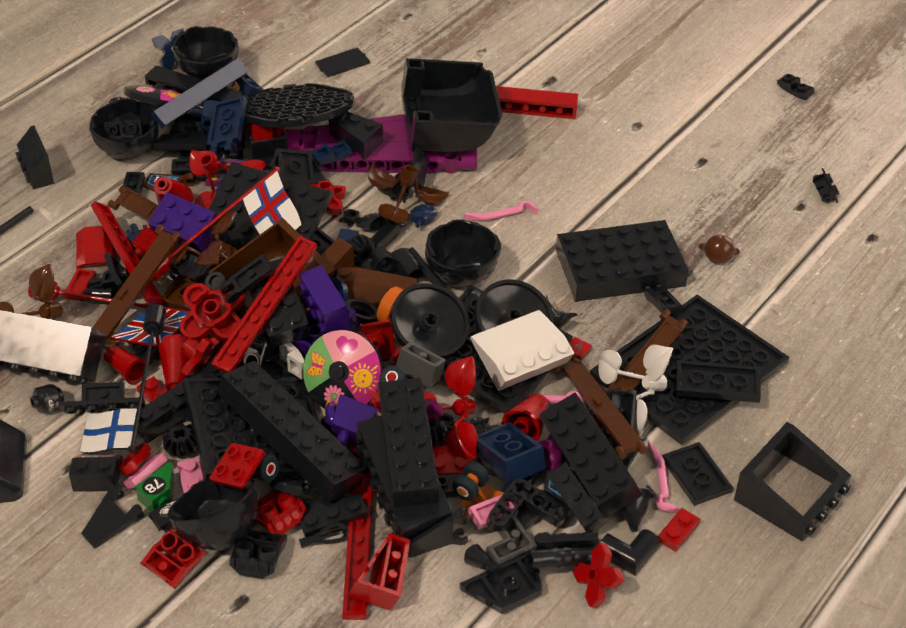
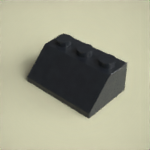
[15,125,54,189]

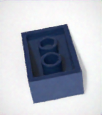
[478,422,546,484]

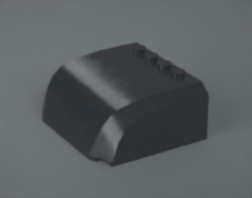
[401,58,502,152]

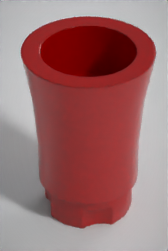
[104,345,145,385]

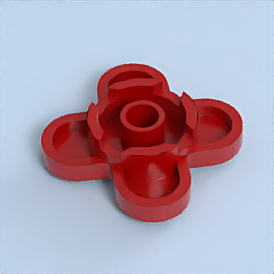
[180,283,246,341]

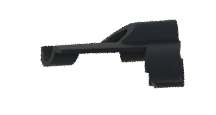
[359,246,447,289]

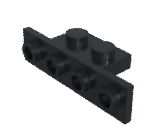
[58,382,146,414]

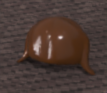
[699,235,740,264]

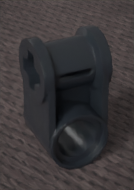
[237,336,268,368]

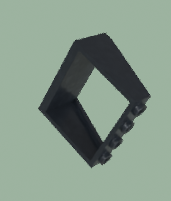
[734,422,851,542]

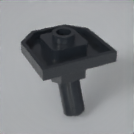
[88,252,130,290]

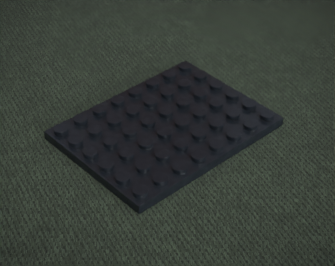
[590,294,789,445]

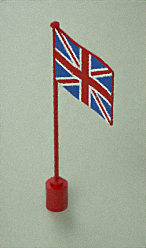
[28,282,191,347]

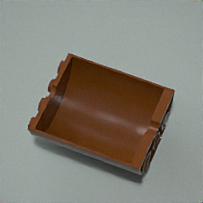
[209,218,335,319]

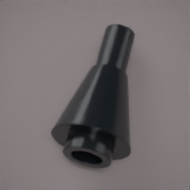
[464,544,501,575]

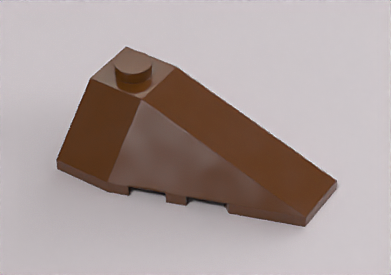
[336,267,418,306]

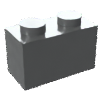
[396,341,446,388]

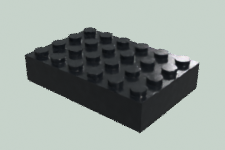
[556,220,689,302]

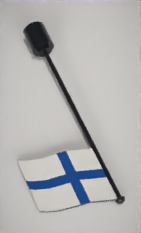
[80,304,166,454]

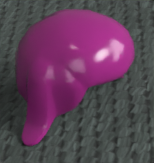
[539,439,563,476]

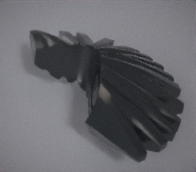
[356,212,406,231]

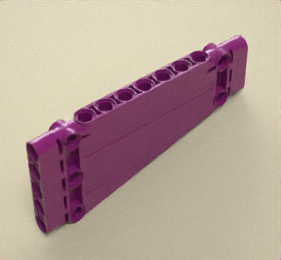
[285,114,477,174]

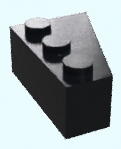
[328,111,383,160]

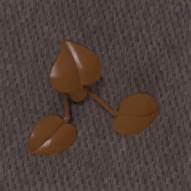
[368,165,449,223]
[168,211,238,267]
[0,264,63,320]

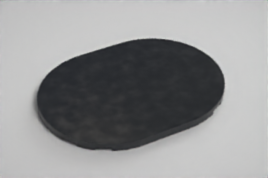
[244,83,355,128]

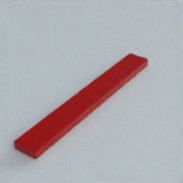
[91,201,164,305]
[211,235,318,373]
[342,473,373,620]

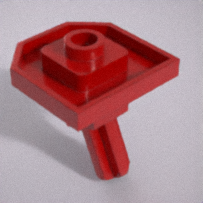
[358,319,395,361]

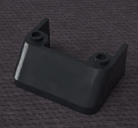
[0,419,27,503]

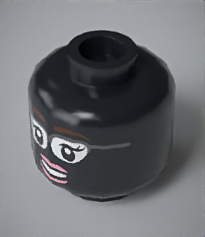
[30,384,64,414]

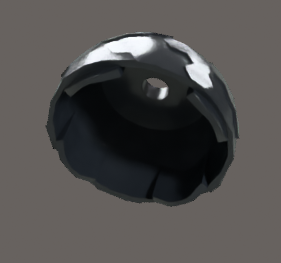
[172,26,238,80]
[89,98,159,160]
[425,219,501,288]
[167,480,258,550]

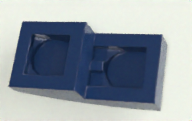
[312,140,353,164]

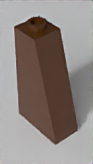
[299,238,354,309]

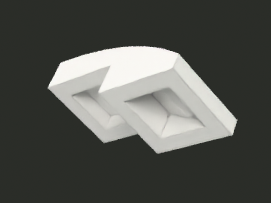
[279,342,304,379]

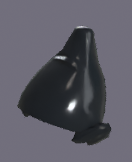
[620,485,656,532]

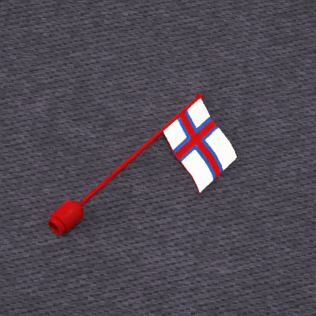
[149,166,301,283]

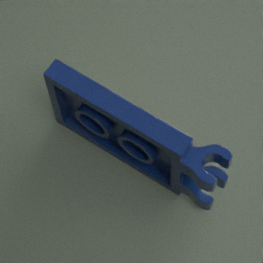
[207,95,247,159]

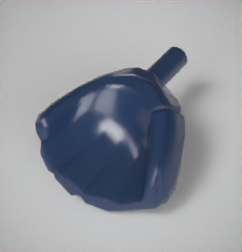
[410,204,438,228]

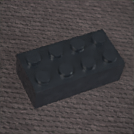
[249,258,310,348]

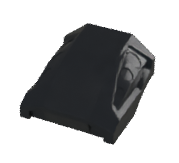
[176,254,216,282]
[229,530,287,579]

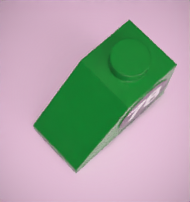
[135,461,175,512]

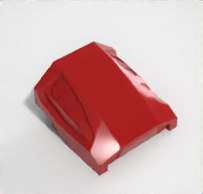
[76,226,116,269]
[255,489,306,534]
[140,528,207,589]

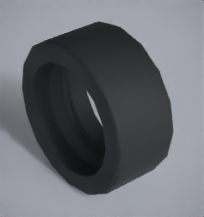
[345,299,378,324]

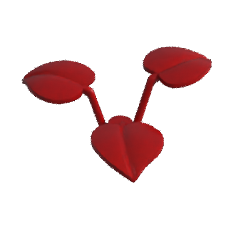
[190,150,266,209]
[424,357,478,459]

